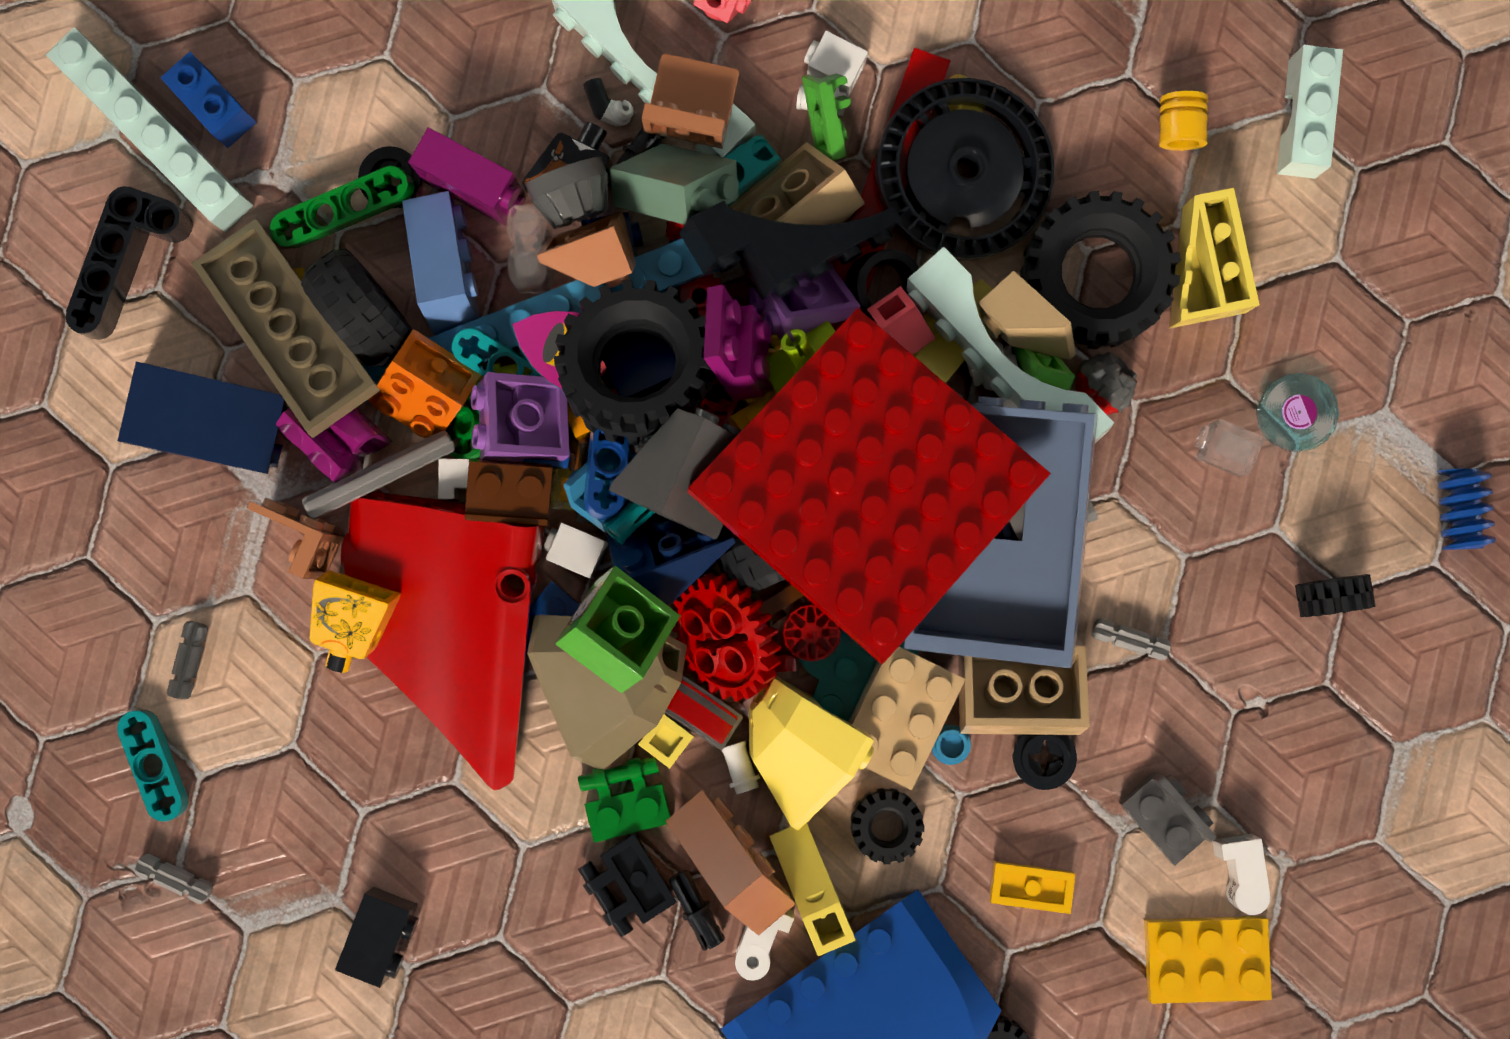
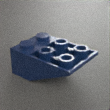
[606,513,735,605]

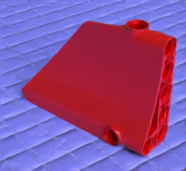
[341,491,545,790]

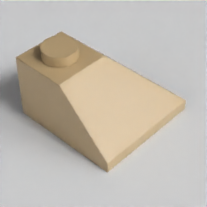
[978,271,1076,360]

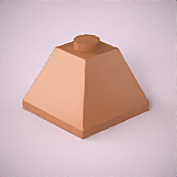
[537,211,636,288]

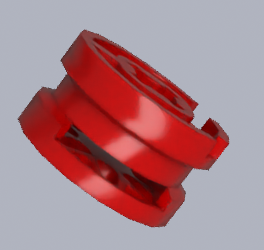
[783,605,842,661]

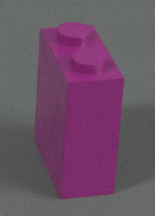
[408,127,525,226]

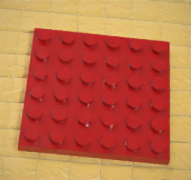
[687,308,1051,665]

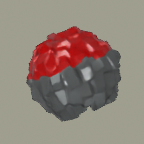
[1075,351,1137,415]

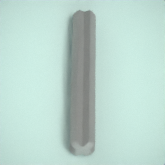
[302,431,455,519]

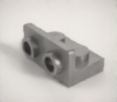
[1119,772,1216,866]

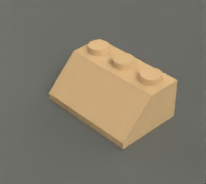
[729,142,865,225]

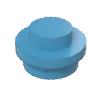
[932,724,971,765]

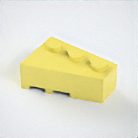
[1169,188,1260,329]

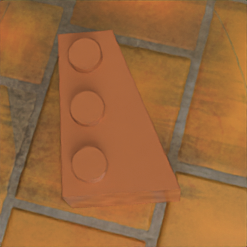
[665,790,795,936]

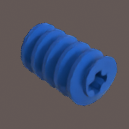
[1437,468,1496,550]

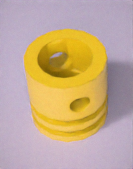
[1159,91,1208,151]

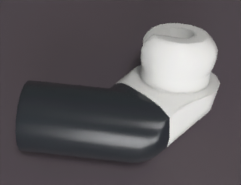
[583,78,634,127]

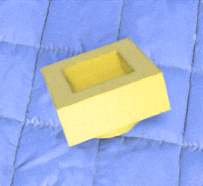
[638,713,695,769]

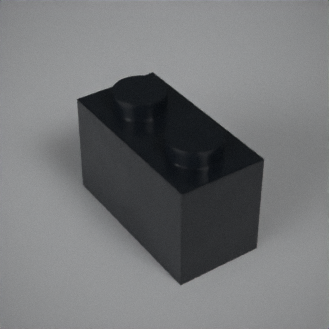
[335,887,419,988]

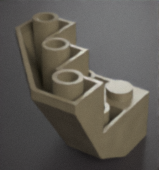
[527,614,687,769]

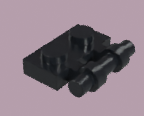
[578,833,678,938]

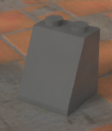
[609,408,742,540]

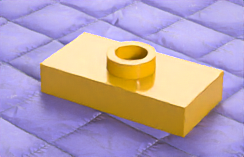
[989,861,1076,914]

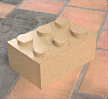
[958,646,1090,735]
[848,647,966,790]

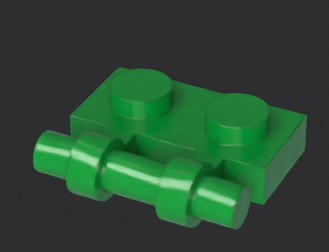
[578,757,671,843]

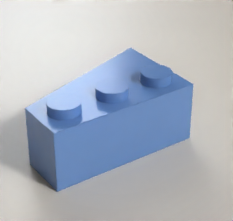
[402,191,480,336]

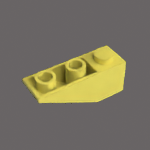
[769,823,856,957]

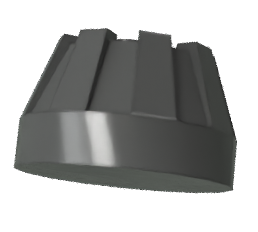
[525,157,608,229]

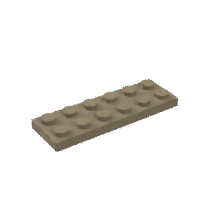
[191,219,380,438]

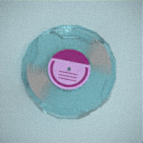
[1256,373,1339,453]

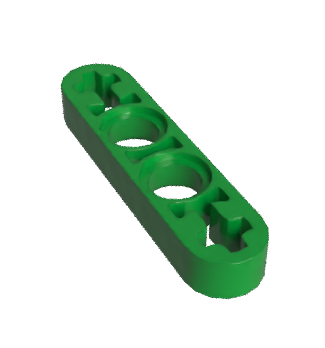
[270,166,415,249]

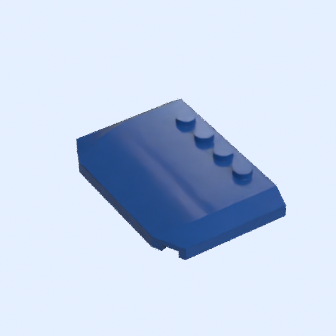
[721,890,1001,1039]

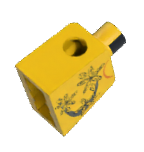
[309,570,401,673]

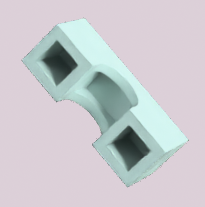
[1277,45,1343,179]

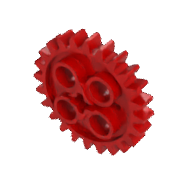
[672,572,781,702]

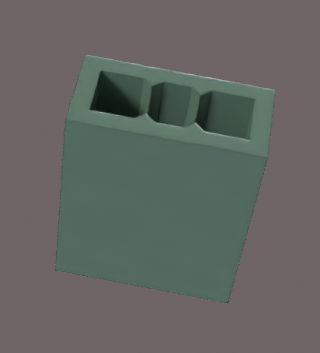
[610,144,739,225]

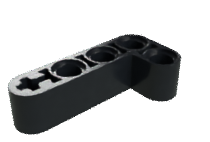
[65,186,193,340]

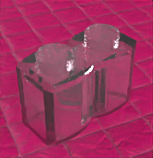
[507,205,553,294]

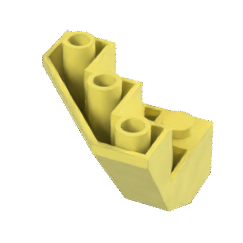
[749,676,875,830]

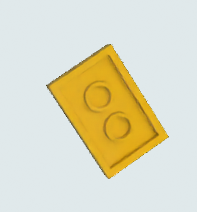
[1144,916,1272,1004]

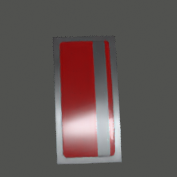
[665,675,743,750]

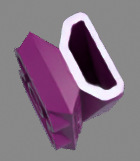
[276,407,393,482]

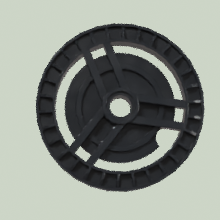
[874,78,1054,261]

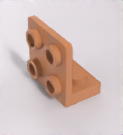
[641,54,739,149]
[246,497,344,579]

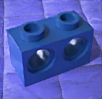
[160,51,257,148]

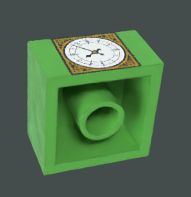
[555,565,681,694]

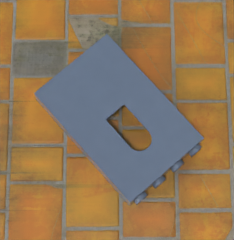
[904,395,1098,668]

